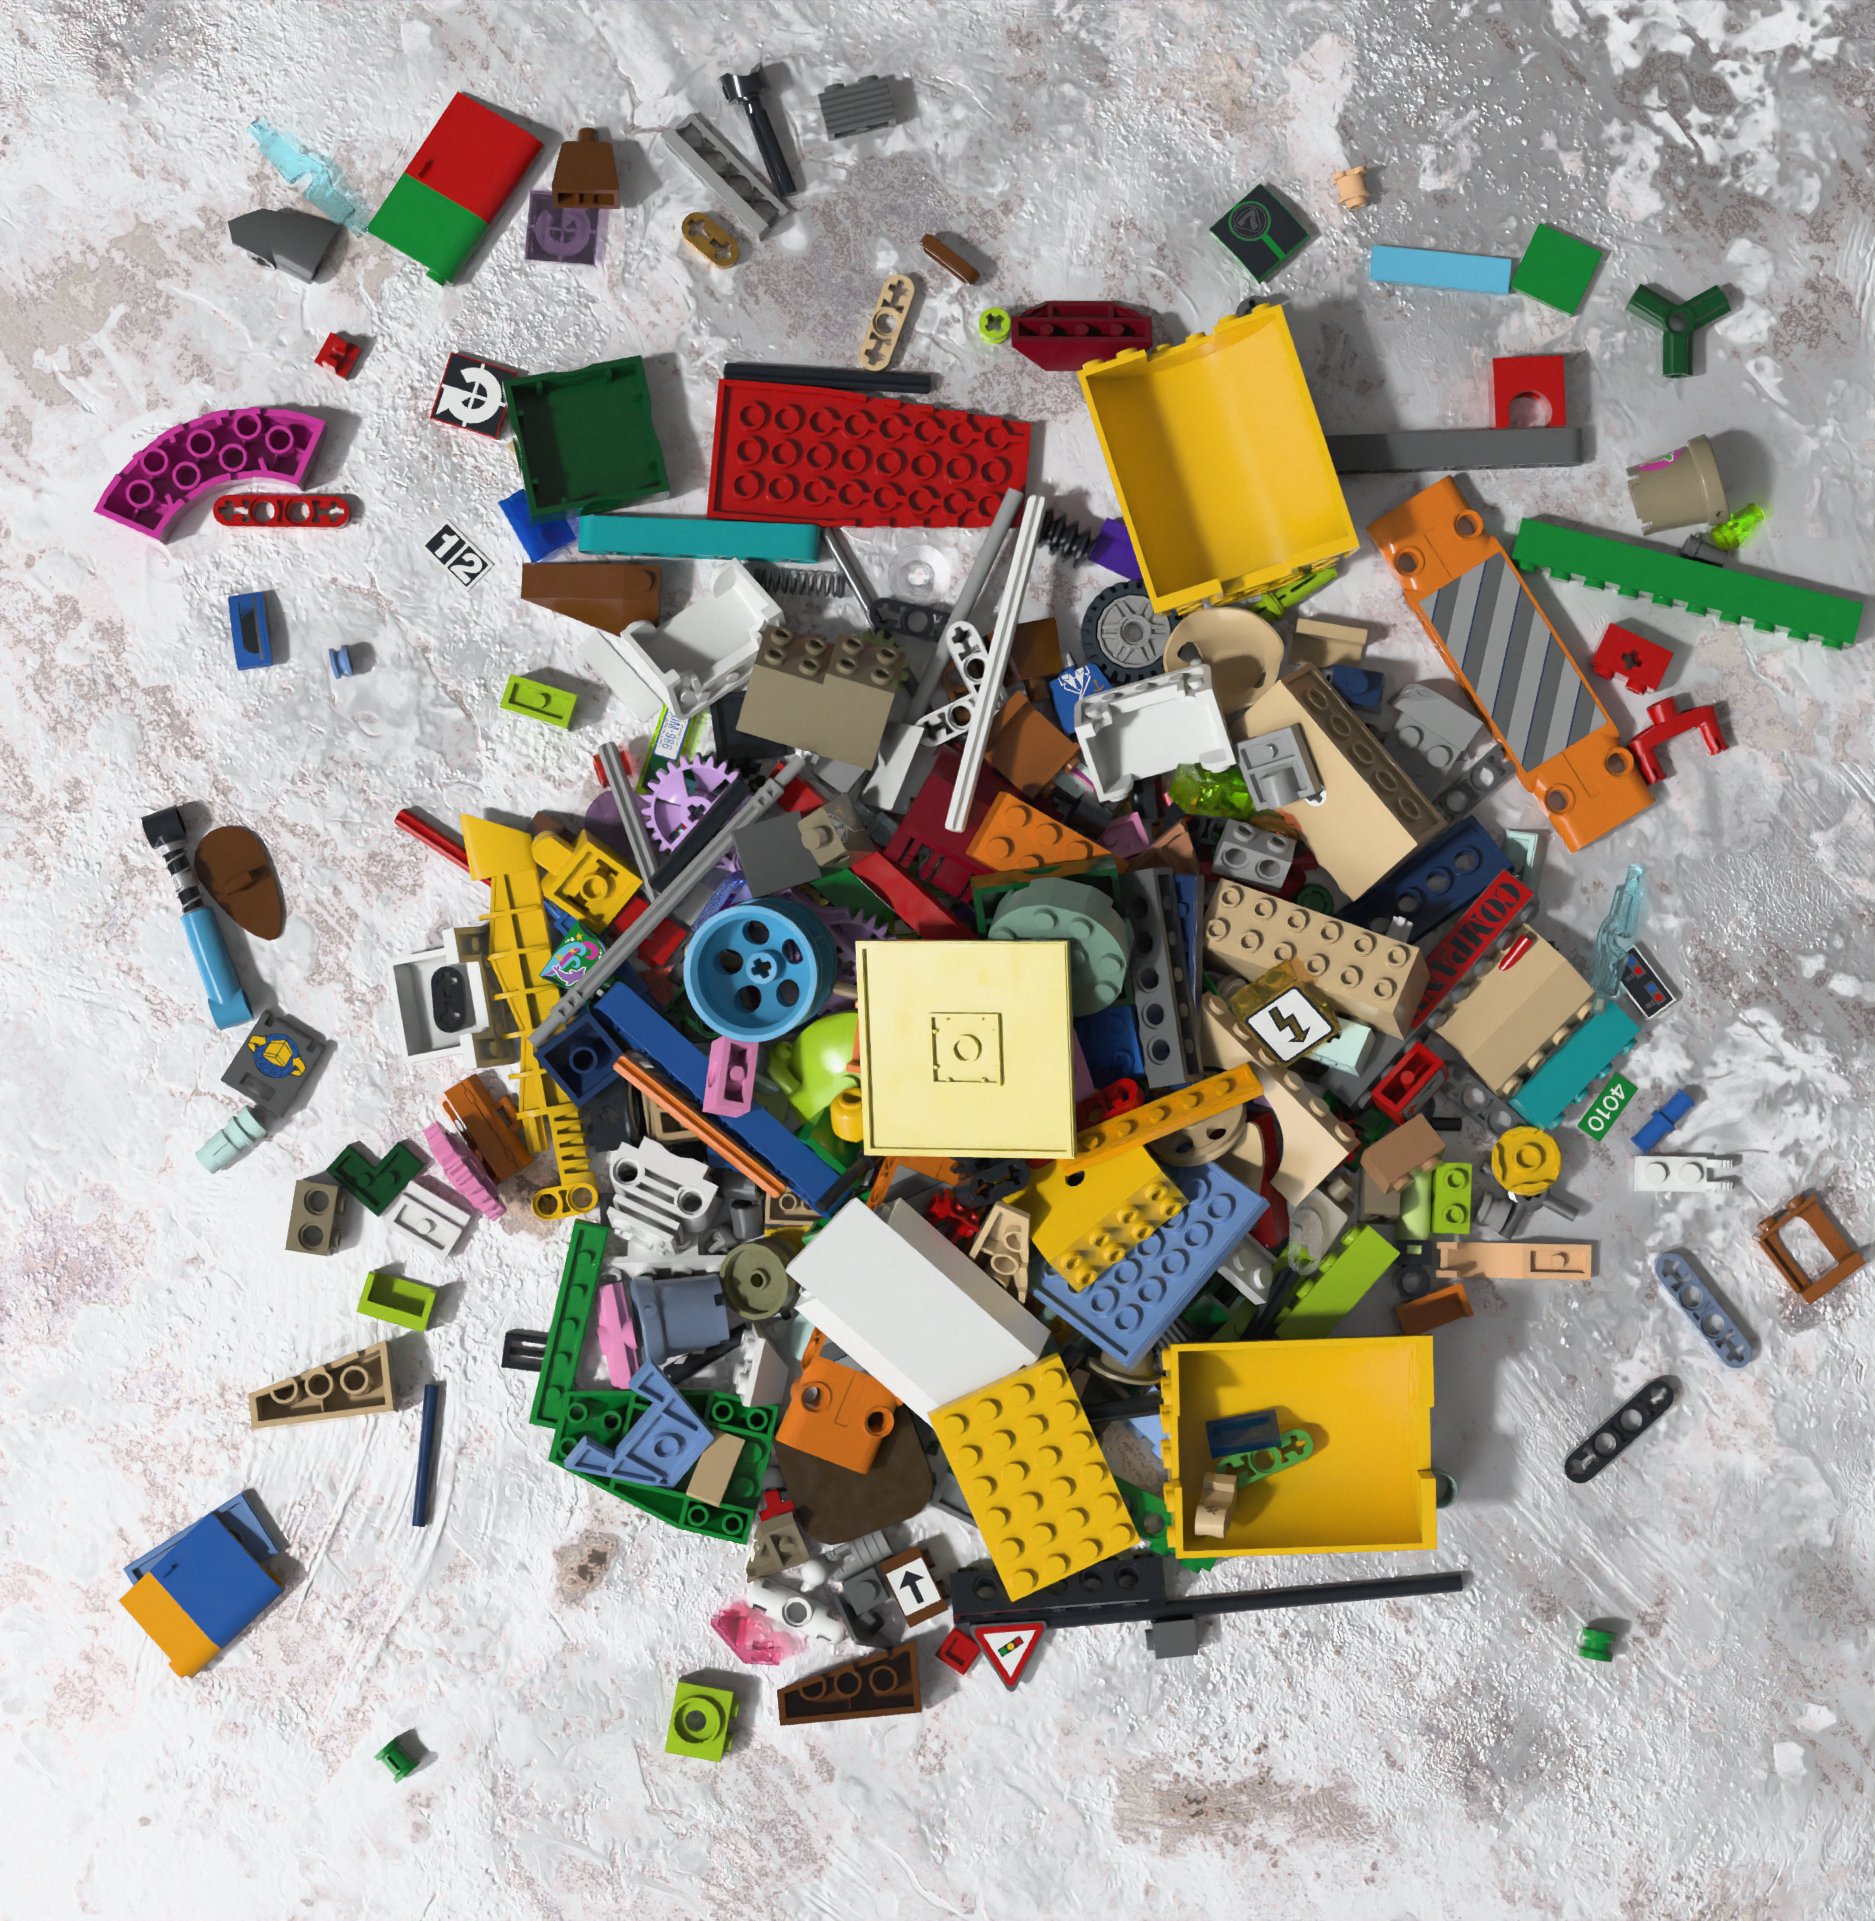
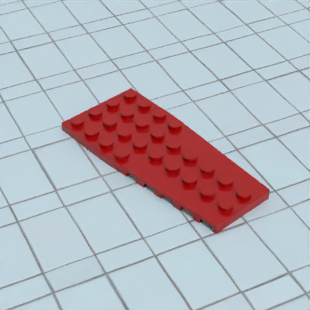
[707,378,1031,529]

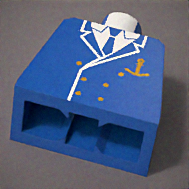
[1047,652,1113,740]

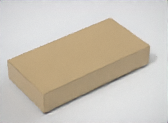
[686,1428,745,1507]

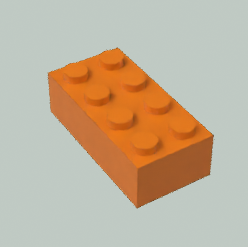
[965,791,1130,874]

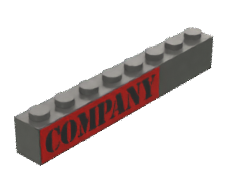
[1319,868,1540,1116]

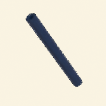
[412,1384,439,1527]

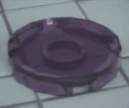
[584,790,654,858]

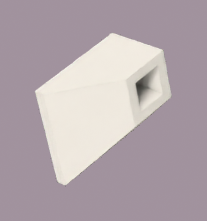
[733,1320,789,1407]

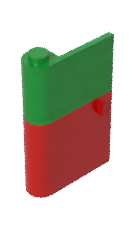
[366,91,545,288]

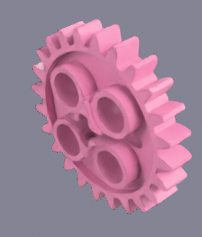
[423,1121,507,1222]

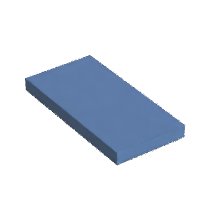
[123,1491,281,1586]

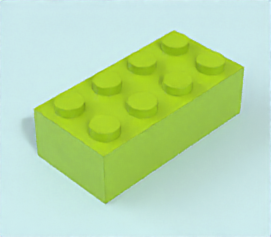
[1270,1223,1400,1338]

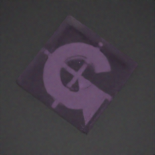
[524,190,600,267]

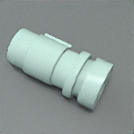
[195,1105,269,1174]

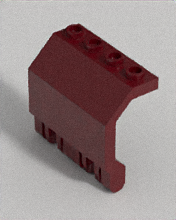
[882,741,1064,904]

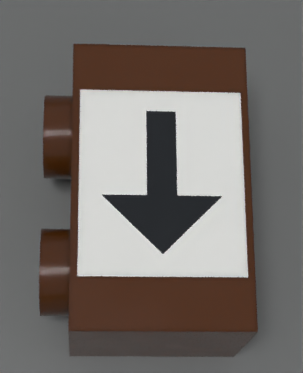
[879,1542,951,1628]

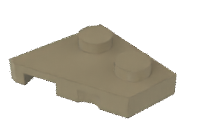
[743,1511,811,1583]

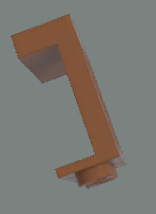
[1752,1193,1866,1305]

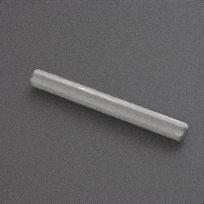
[598,742,661,904]

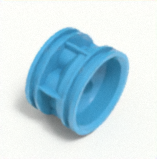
[683,896,838,1042]

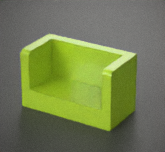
[500,674,581,732]
[356,1270,440,1333]

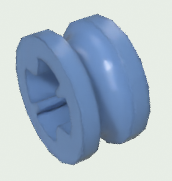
[329,645,354,679]

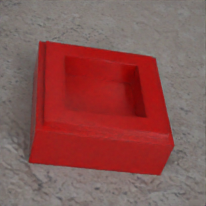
[935,1625,981,1676]

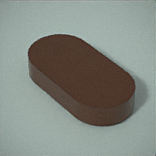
[918,233,981,287]

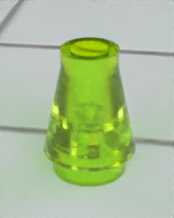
[1711,503,1764,551]

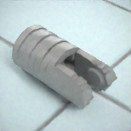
[824,1529,894,1582]

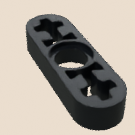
[867,597,968,643]

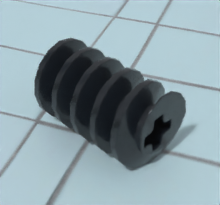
[1037,505,1100,570]

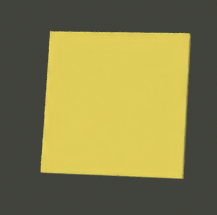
[855,939,1077,1159]

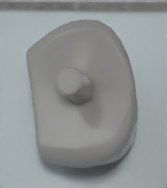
[703,1225,740,1255]

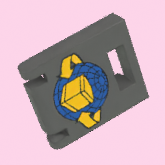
[220,1010,326,1118]

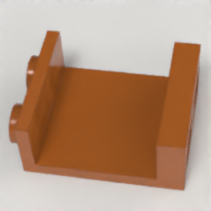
[984,690,1082,803]

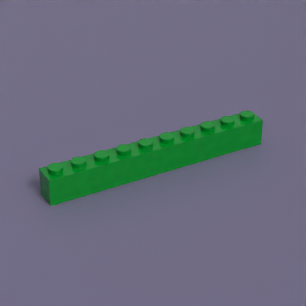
[1509,517,1863,652]

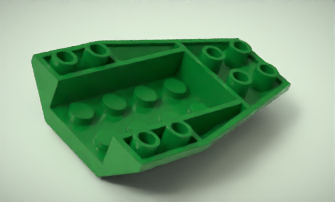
[548,1389,780,1545]

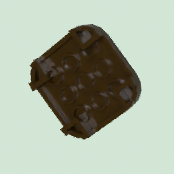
[773,1403,937,1545]

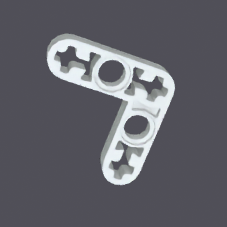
[914,621,1009,748]

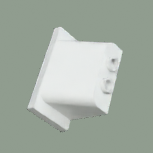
[386,926,515,1070]

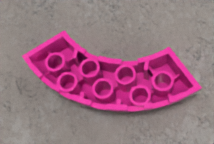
[93,407,328,545]

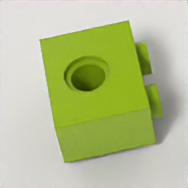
[665,1677,740,1762]

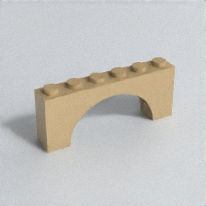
[1201,991,1361,1207]

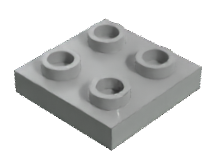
[1232,723,1322,811]

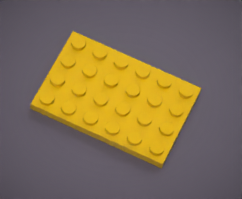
[927,1352,1141,1602]

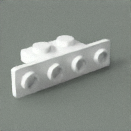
[598,1229,727,1283]

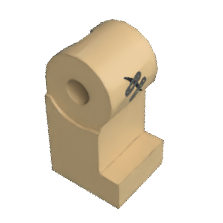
[1195,1472,1237,1539]

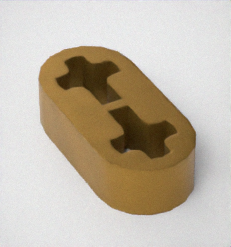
[681,212,740,269]

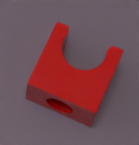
[1487,355,1566,430]

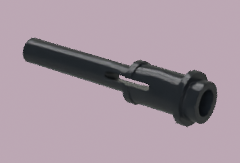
[815,1148,884,1213]

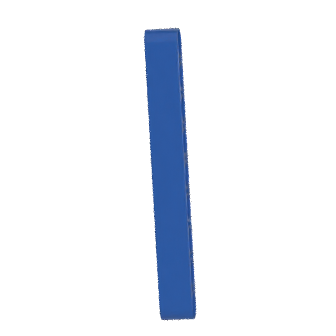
[593,981,853,1219]

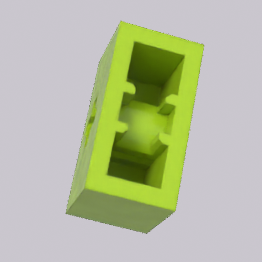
[1430,1162,1472,1234]

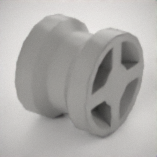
[1472,1190,1512,1233]

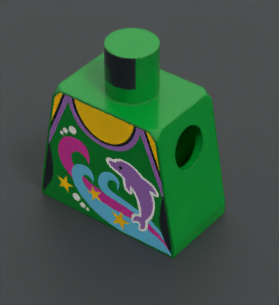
[539,920,628,1000]

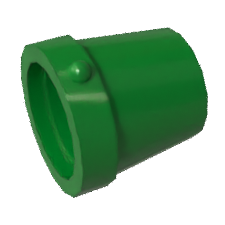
[1293,883,1334,917]

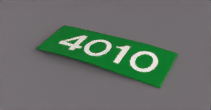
[1577,1072,1638,1142]

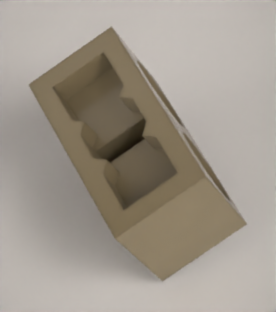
[285,1179,347,1256]

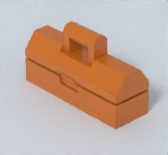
[436,1073,534,1186]

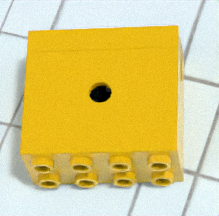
[994,1088,1189,1293]

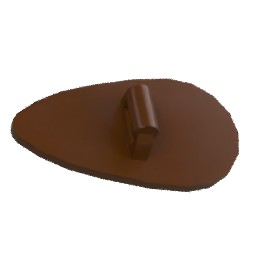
[194,826,282,941]

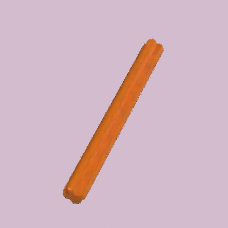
[613,1053,788,1198]

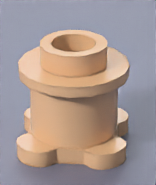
[1332,166,1373,210]

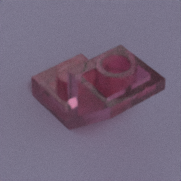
[711,1609,781,1666]

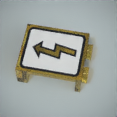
[1229,959,1342,1070]

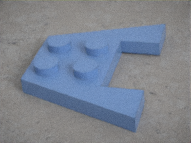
[564,1356,714,1490]

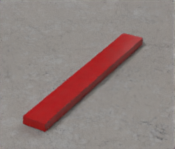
[762,760,979,940]

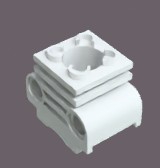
[606,1136,722,1257]

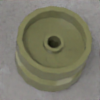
[719,1235,802,1320]

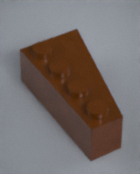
[777,1640,922,1726]

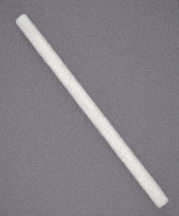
[945,495,1048,833]

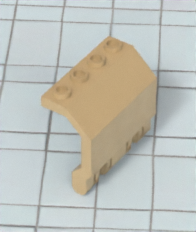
[1432,923,1599,1100]

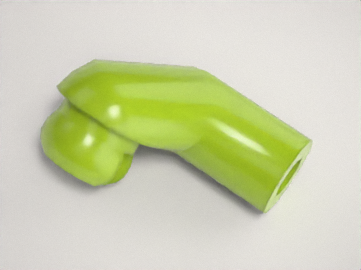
[767,1040,800,1096]

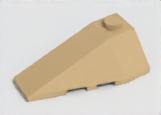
[966,1200,1031,1306]

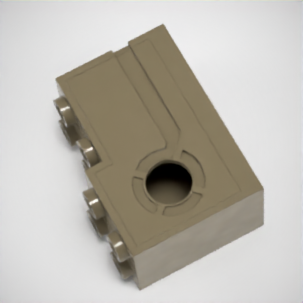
[736,624,906,771]

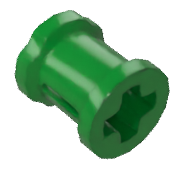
[373,1736,421,1784]

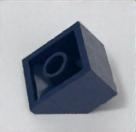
[533,1001,627,1108]

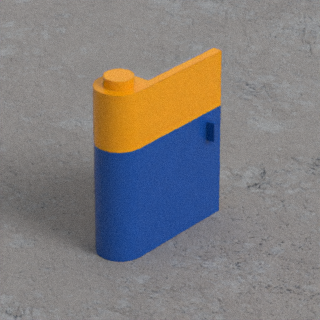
[118,1512,286,1679]

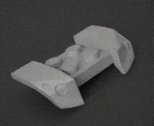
[1381,683,1483,800]

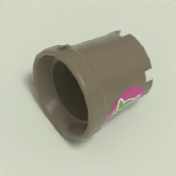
[1625,434,1730,536]

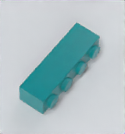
[1507,1000,1641,1130]

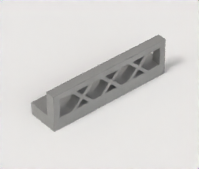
[660,113,790,241]

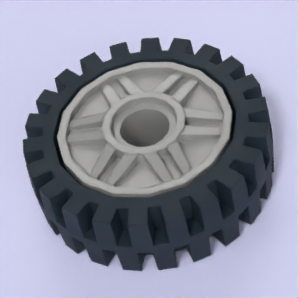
[1081,580,1184,685]

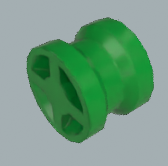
[1577,1626,1617,1662]

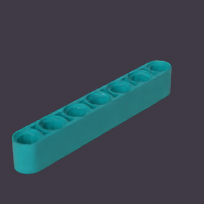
[578,515,821,564]

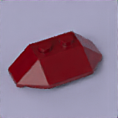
[1011,301,1153,371]

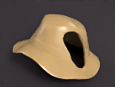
[1163,607,1284,715]

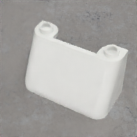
[620,558,787,720]
[1074,664,1236,802]

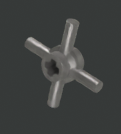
[1479,1147,1579,1240]

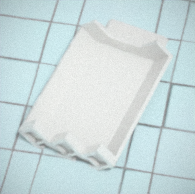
[785,1197,1051,1428]

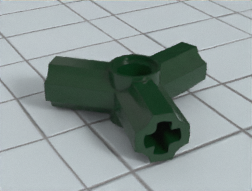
[1624,283,1731,379]

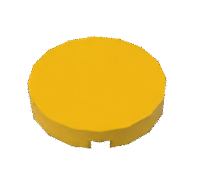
[1491,1126,1562,1196]

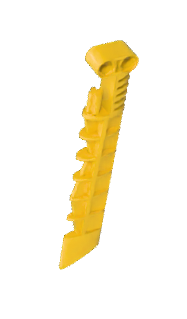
[460,814,600,1220]

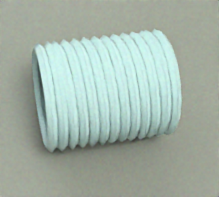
[1431,1467,1459,1510]

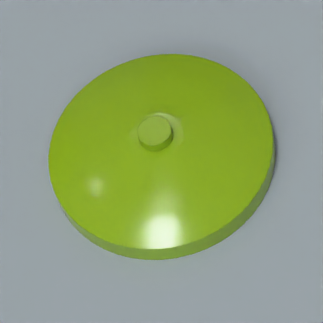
[787,1010,864,1141]

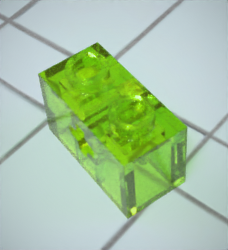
[1168,763,1253,819]

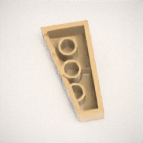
[248,1340,399,1432]

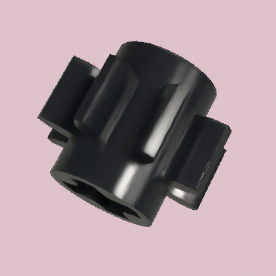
[723,755,766,794]

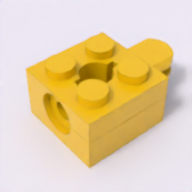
[531,829,643,935]

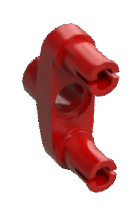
[1626,696,1730,786]

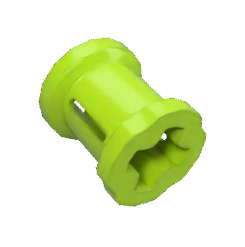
[979,307,1010,344]

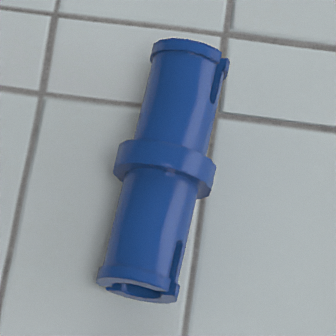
[1630,1089,1696,1155]

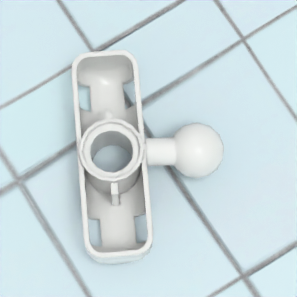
[746,1558,847,1645]

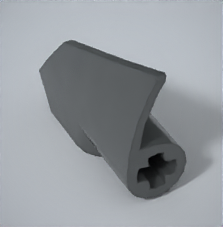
[228,208,339,285]
[705,1168,766,1239]

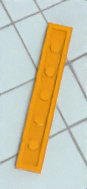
[1057,1062,1264,1176]

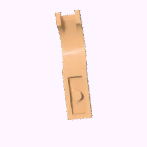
[1436,1242,1592,1280]

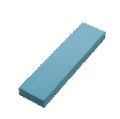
[1368,245,1512,296]

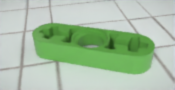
[1215,1429,1313,1490]

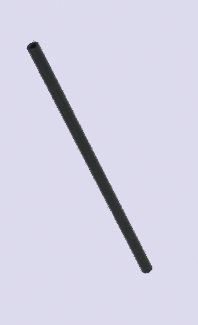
[969,1574,1463,1637]

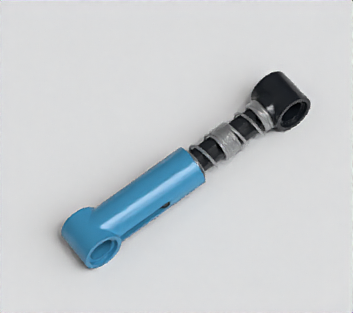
[141,805,254,1031]

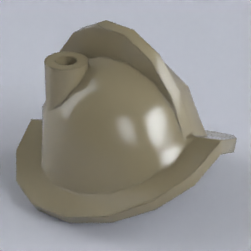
[1086,1348,1163,1385]

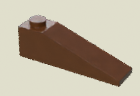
[521,563,663,638]

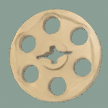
[1144,1070,1247,1167]

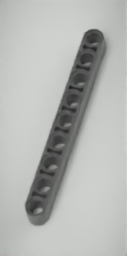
[1324,427,1584,475]

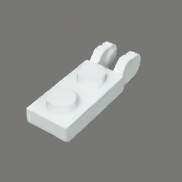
[1634,1156,1734,1192]

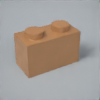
[1360,1113,1446,1195]

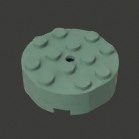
[988,877,1135,1017]

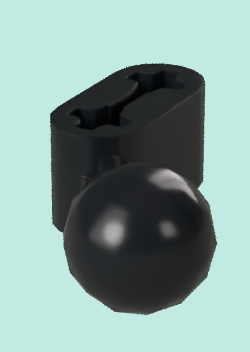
[955,1158,1030,1208]

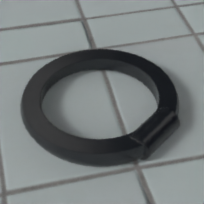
[621,1077,648,1149]

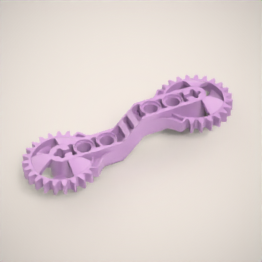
[641,752,898,1015]

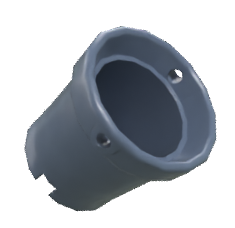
[630,1273,729,1366]

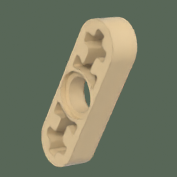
[859,274,914,371]

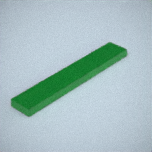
[529,1218,611,1429]

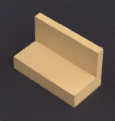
[1289,618,1368,669]

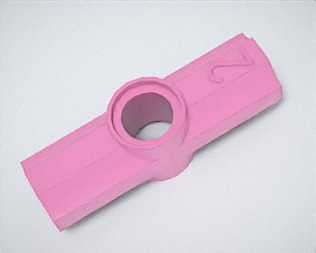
[594,1282,640,1390]

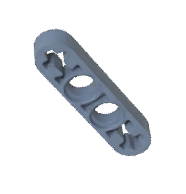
[1653,1252,1752,1368]

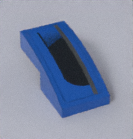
[228,591,273,671]

